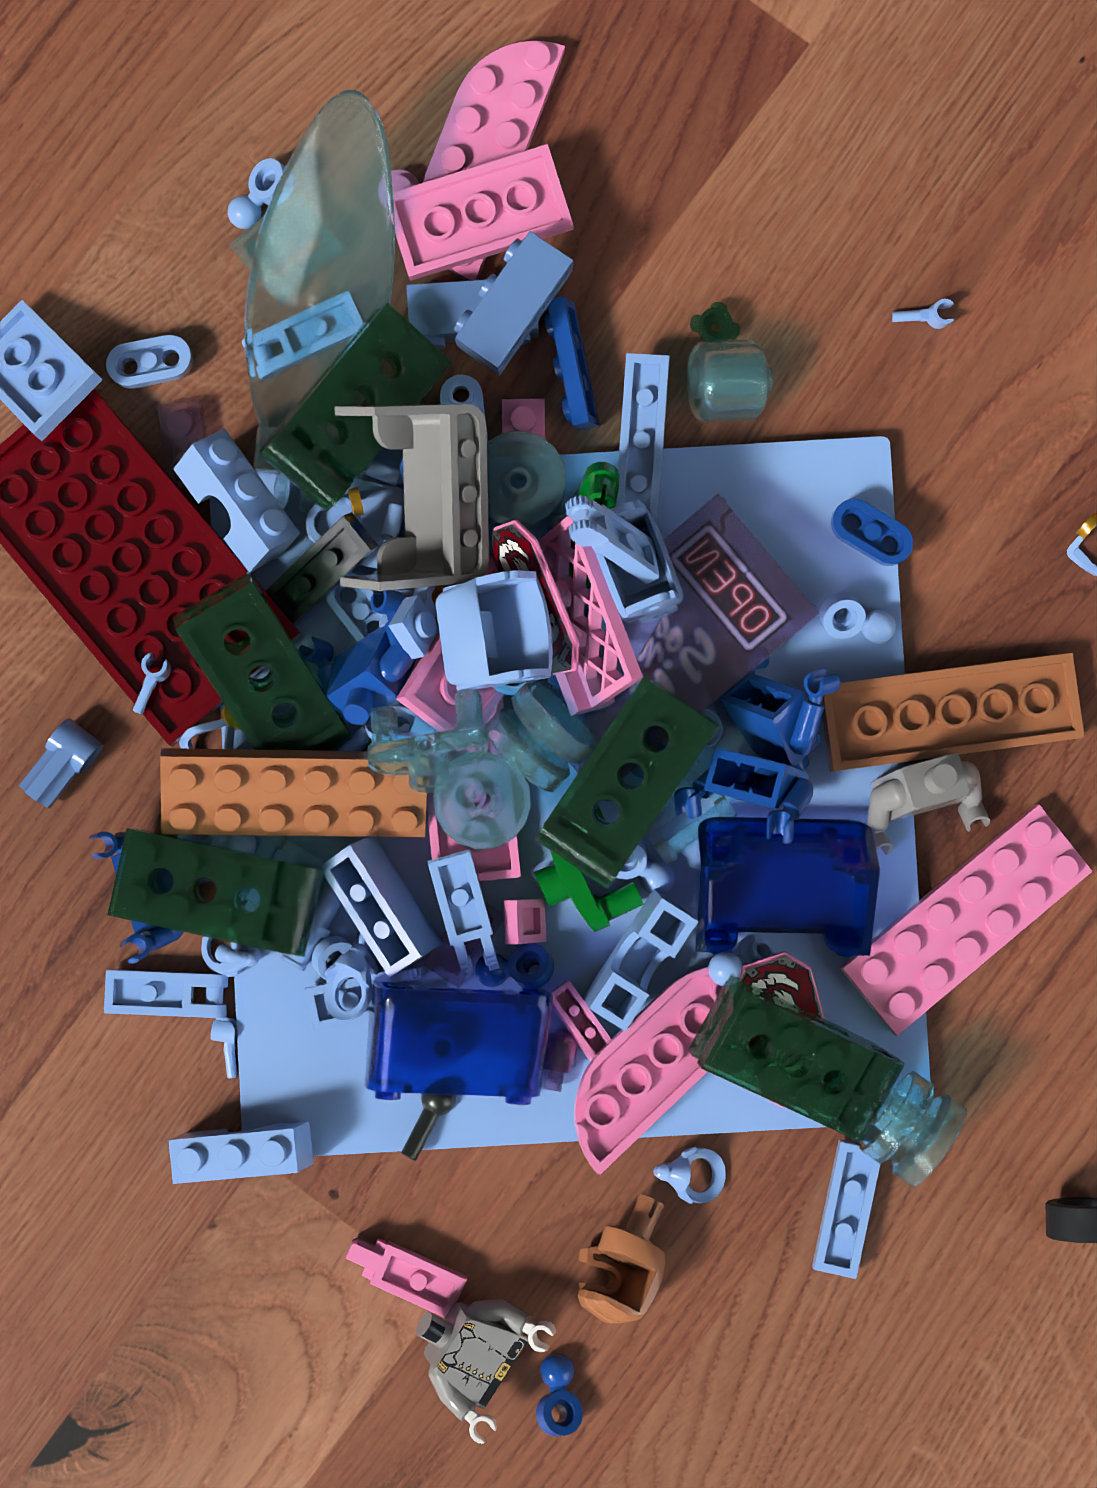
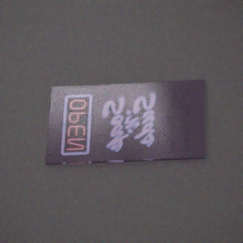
[510,494,820,798]

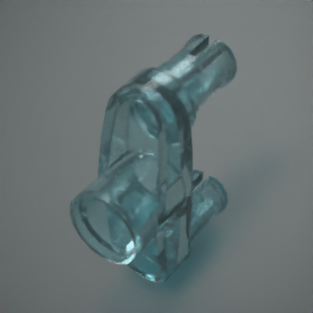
[367,689,489,793]

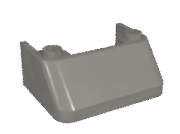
[335,404,489,591]

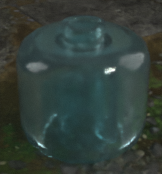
[686,340,773,422]

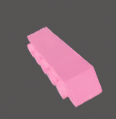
[544,980,611,1062]

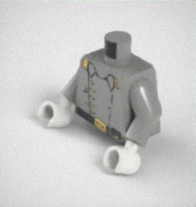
[416,1299,556,1444]

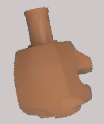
[578,1194,665,1323]

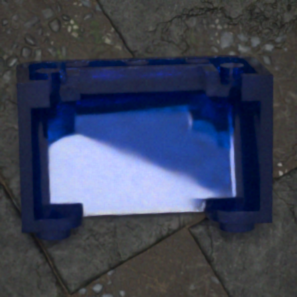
[694,817,880,957]
[365,981,553,1105]

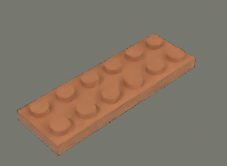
[821,653,1085,772]
[160,748,428,837]

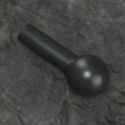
[401,1081,456,1161]

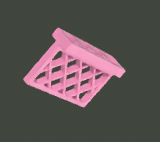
[538,515,643,717]

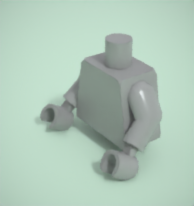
[859,753,990,859]

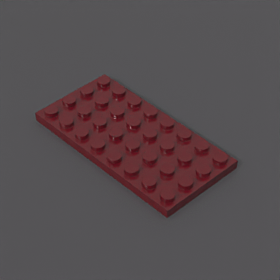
[0,388,303,746]

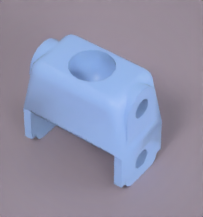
[595,499,683,623]
[436,570,553,691]

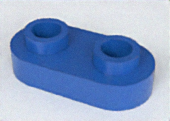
[831,499,913,566]

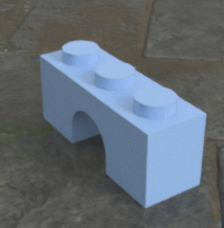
[174,428,300,573]
[583,889,698,1032]
[168,1121,314,1184]

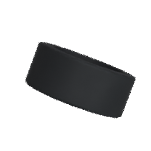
[1045,1197,1097,1243]

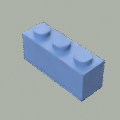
[454,231,573,376]
[407,280,539,350]
[319,837,444,978]

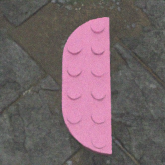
[423,41,565,281]
[574,967,741,1175]

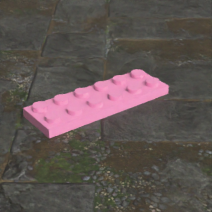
[839,804,1092,1036]

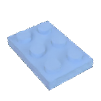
[0,300,103,441]

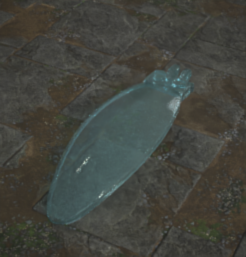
[244,90,395,513]

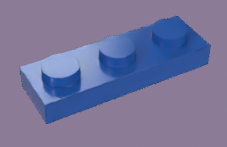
[545,296,600,431]

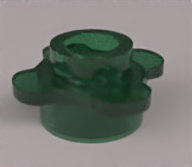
[690,302,740,353]

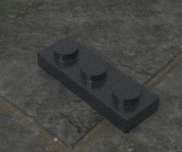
[266,512,379,624]

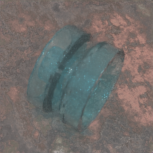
[487,431,566,533]
[485,681,598,793]
[433,752,531,849]
[859,1071,967,1187]

